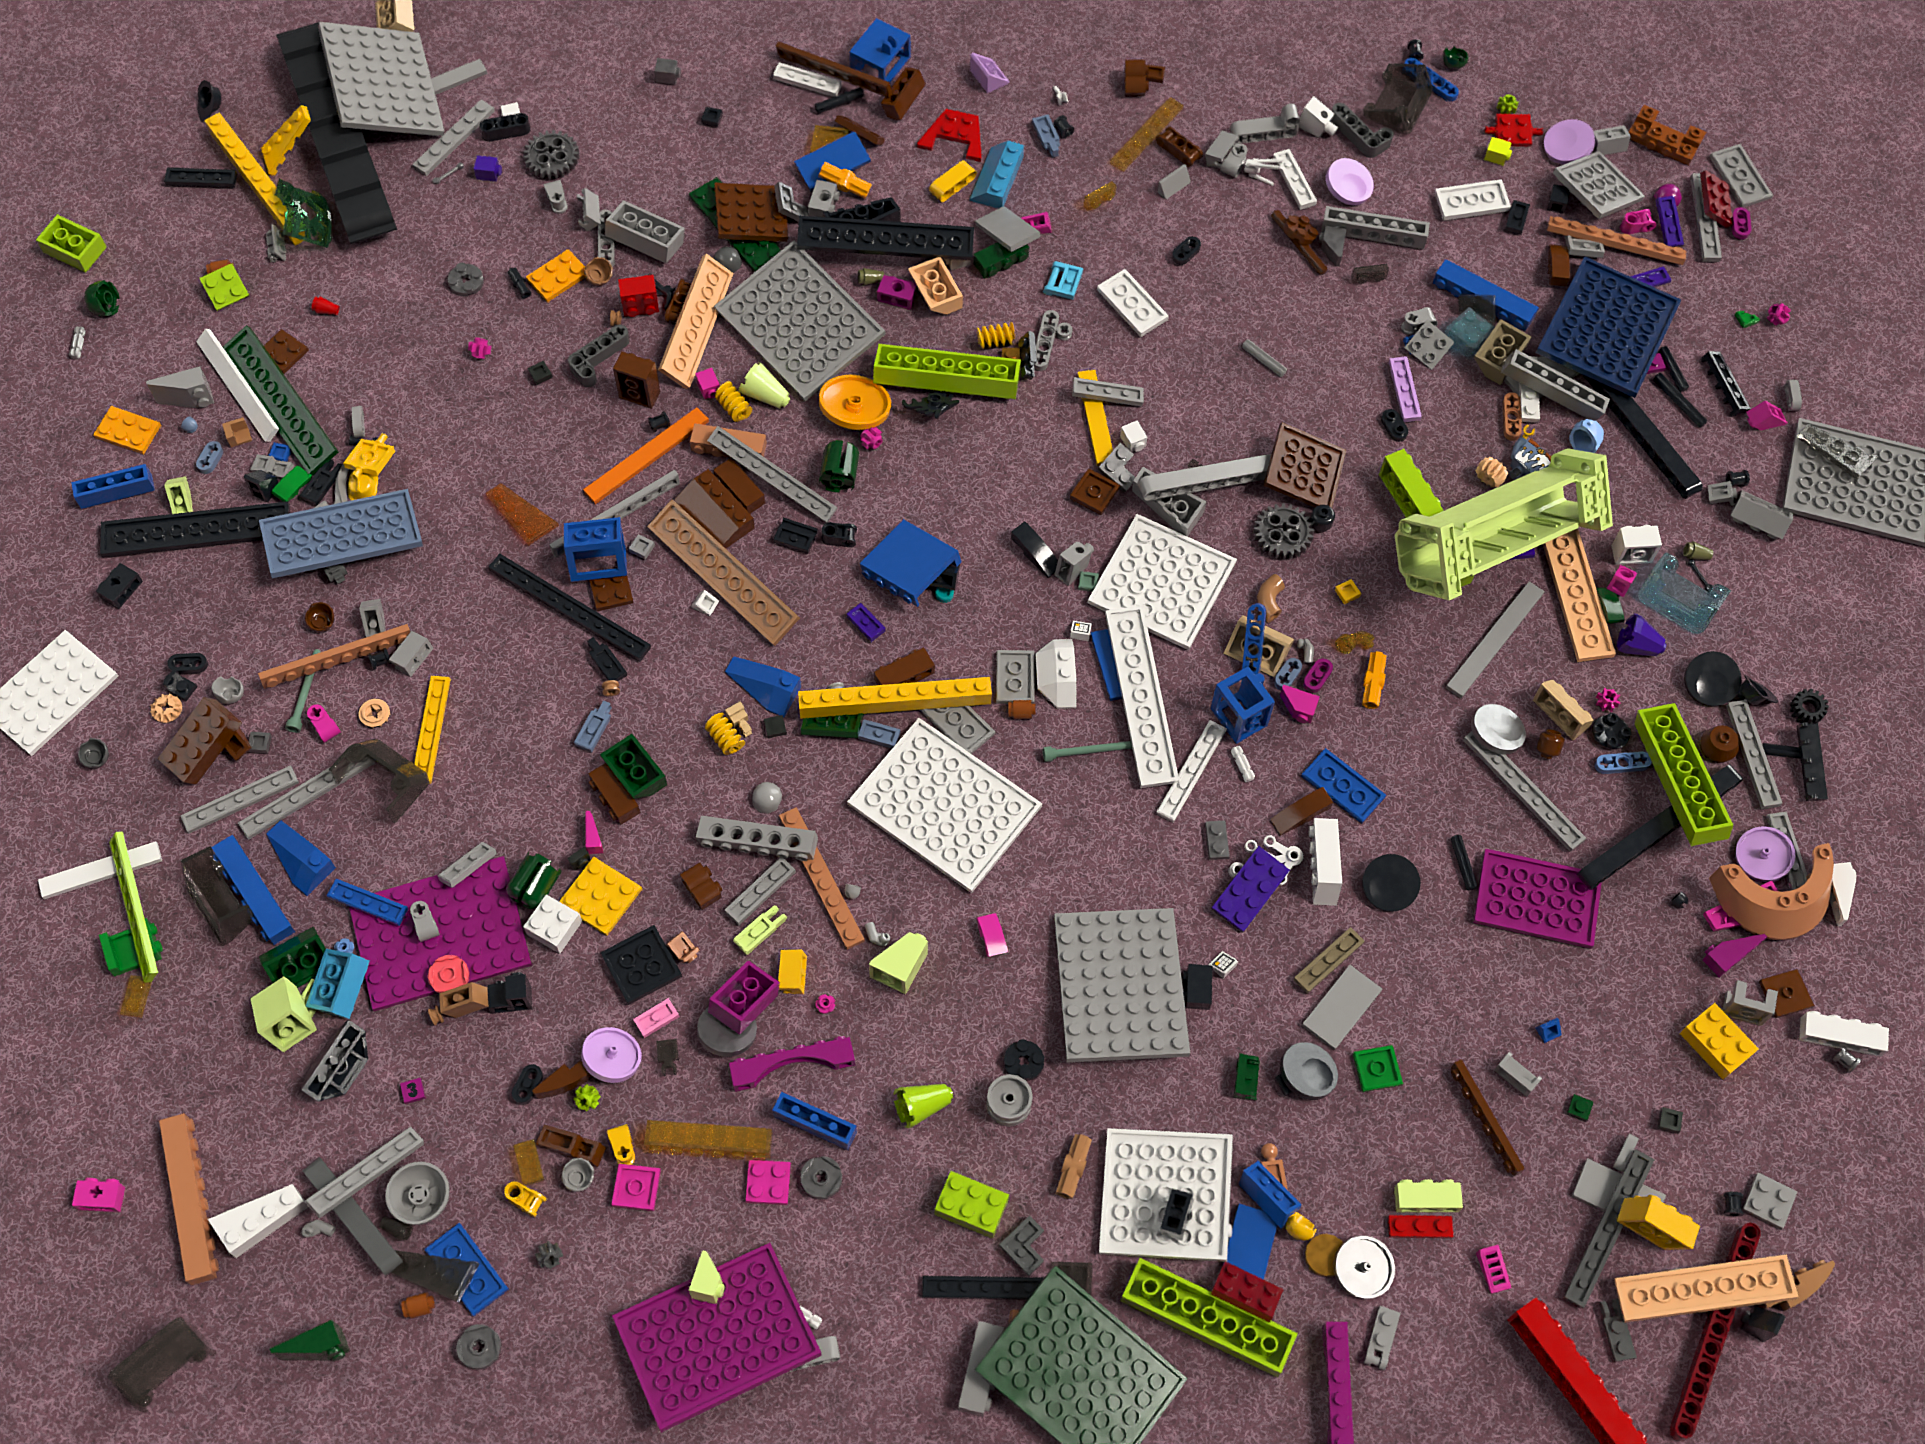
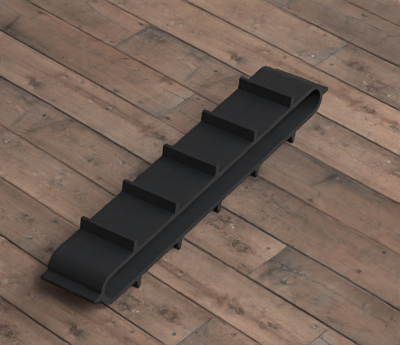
[276,22,397,244]

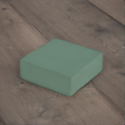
[1078,571,1099,592]

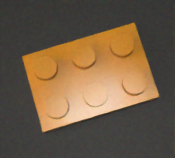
[526,249,586,303]
[93,406,161,455]

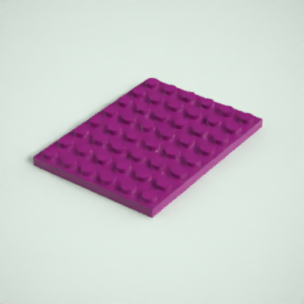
[349,856,532,1012]
[612,1243,822,1432]

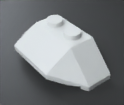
[1036,639,1076,709]

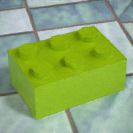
[36,215,107,273]
[935,1171,1009,1239]

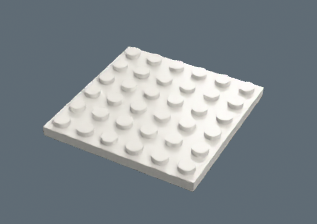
[1088,514,1237,650]
[1099,1128,1233,1262]

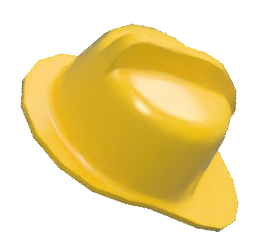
[348,471,378,501]

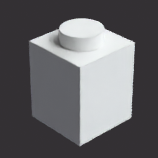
[1120,421,1147,452]

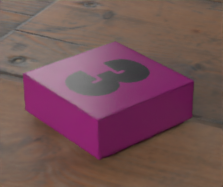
[400,1078,426,1104]

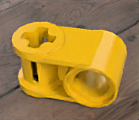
[607,1124,635,1165]
[504,1182,547,1217]

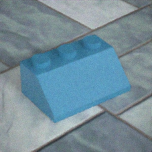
[306,949,370,1019]

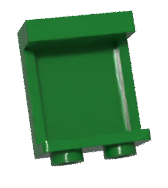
[99,918,163,976]

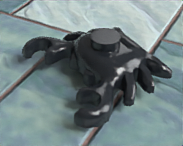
[902,389,960,419]

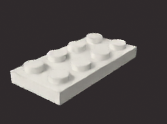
[1434,179,1511,221]
[1097,269,1169,337]

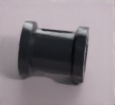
[1407,39,1424,61]
[1053,115,1075,138]
[647,411,671,432]
[1726,470,1750,487]
[368,648,392,670]
[1723,1192,1744,1217]

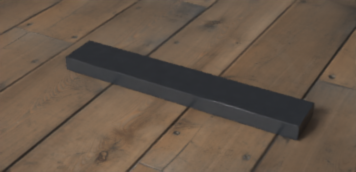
[922,1276,1045,1300]

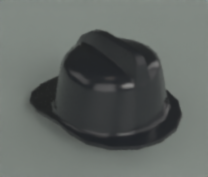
[198,80,222,122]
[1737,675,1778,705]

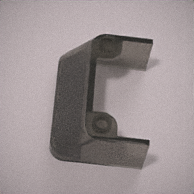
[329,739,429,823]
[180,846,253,946]
[107,1317,217,1413]

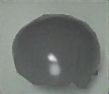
[713,247,742,273]
[78,738,109,769]

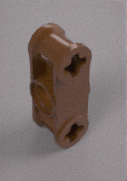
[1156,126,1203,167]
[665,279,692,323]

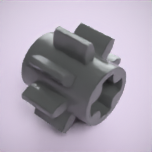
[324,564,348,584]
[535,1241,563,1269]

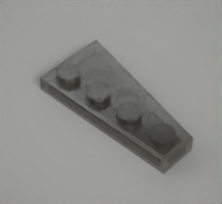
[1796,424,1878,480]
[390,1250,479,1303]

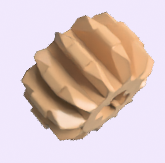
[1475,457,1508,488]

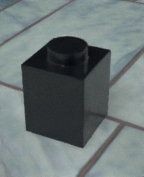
[1547,184,1570,214]

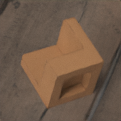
[222,418,252,447]

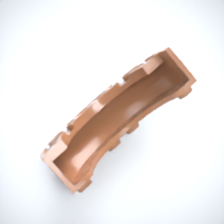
[1709,843,1834,940]

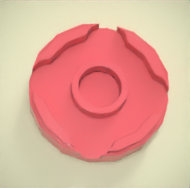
[428,955,470,994]

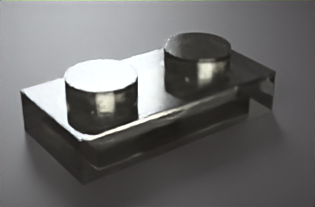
[1351,264,1389,284]

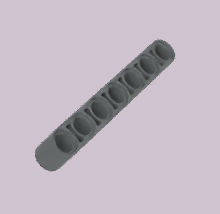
[302,1157,403,1276]

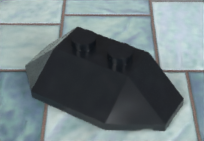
[301,1020,368,1102]

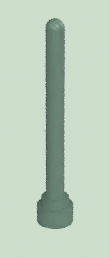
[285,649,321,733]
[1043,741,1132,762]

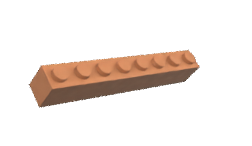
[159,1114,219,1285]

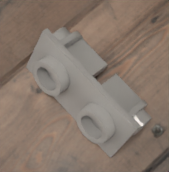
[266,224,286,262]

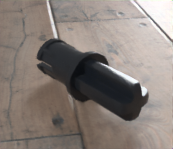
[507,267,532,299]

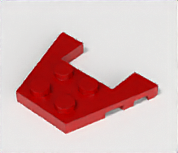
[917,109,982,162]

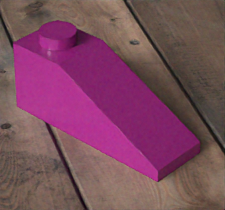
[1703,934,1767,978]

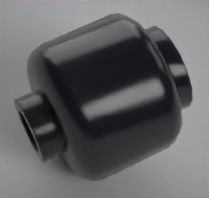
[1310,505,1335,532]

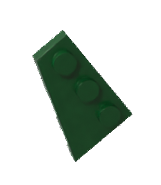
[801,713,864,738]

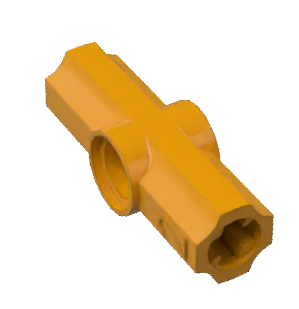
[819,162,872,199]
[1362,651,1387,709]

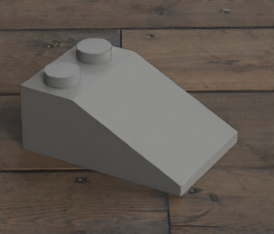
[146,366,214,408]

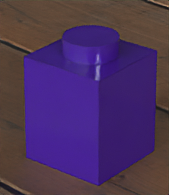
[474,155,502,182]

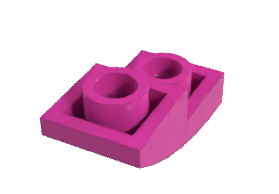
[976,913,1008,957]

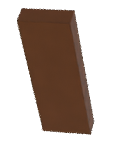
[835,115,885,145]

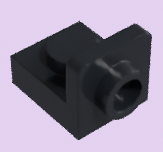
[163,670,198,701]

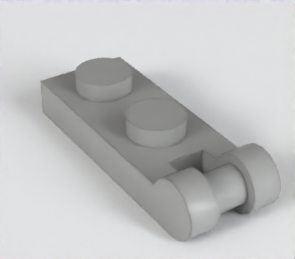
[1364,1306,1401,1371]

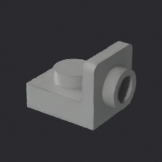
[1708,481,1737,506]

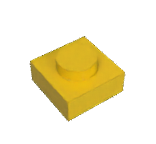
[1335,579,1361,605]

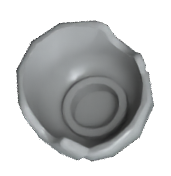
[211,676,244,704]
[752,782,782,814]
[562,1158,594,1192]

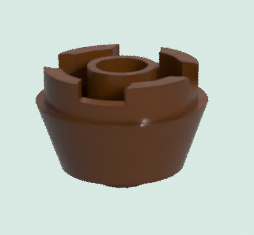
[1700,725,1739,763]

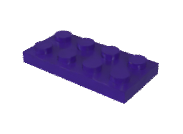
[1211,846,1290,932]

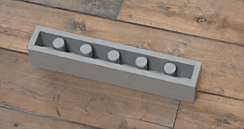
[1501,349,1610,421]

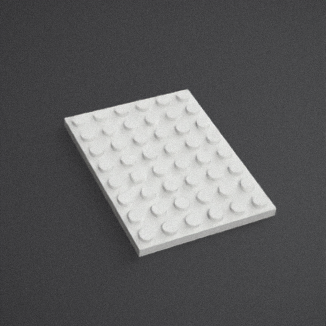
[847,718,1042,893]

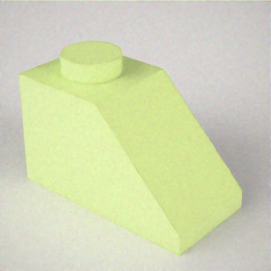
[164,476,193,514]
[689,1250,724,1304]

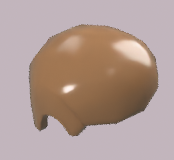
[584,257,613,286]

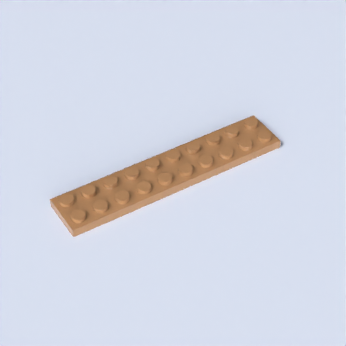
[647,499,800,646]

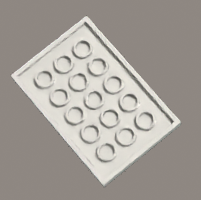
[0,630,119,756]

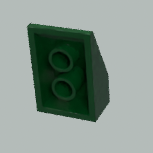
[270,1320,350,1361]

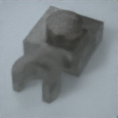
[656,1039,679,1076]

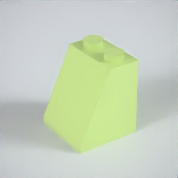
[869,932,928,995]
[250,977,317,1052]

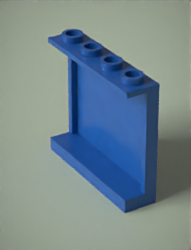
[860,519,961,607]

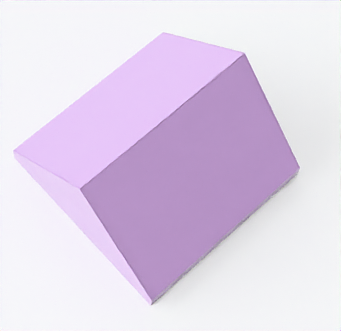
[970,53,1009,93]

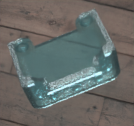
[1638,552,1731,634]

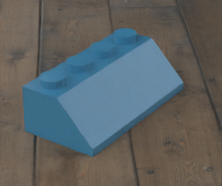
[970,141,1024,209]

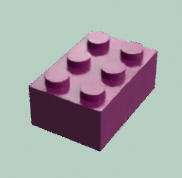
[708,960,780,1035]

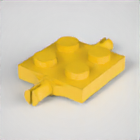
[344,433,395,480]

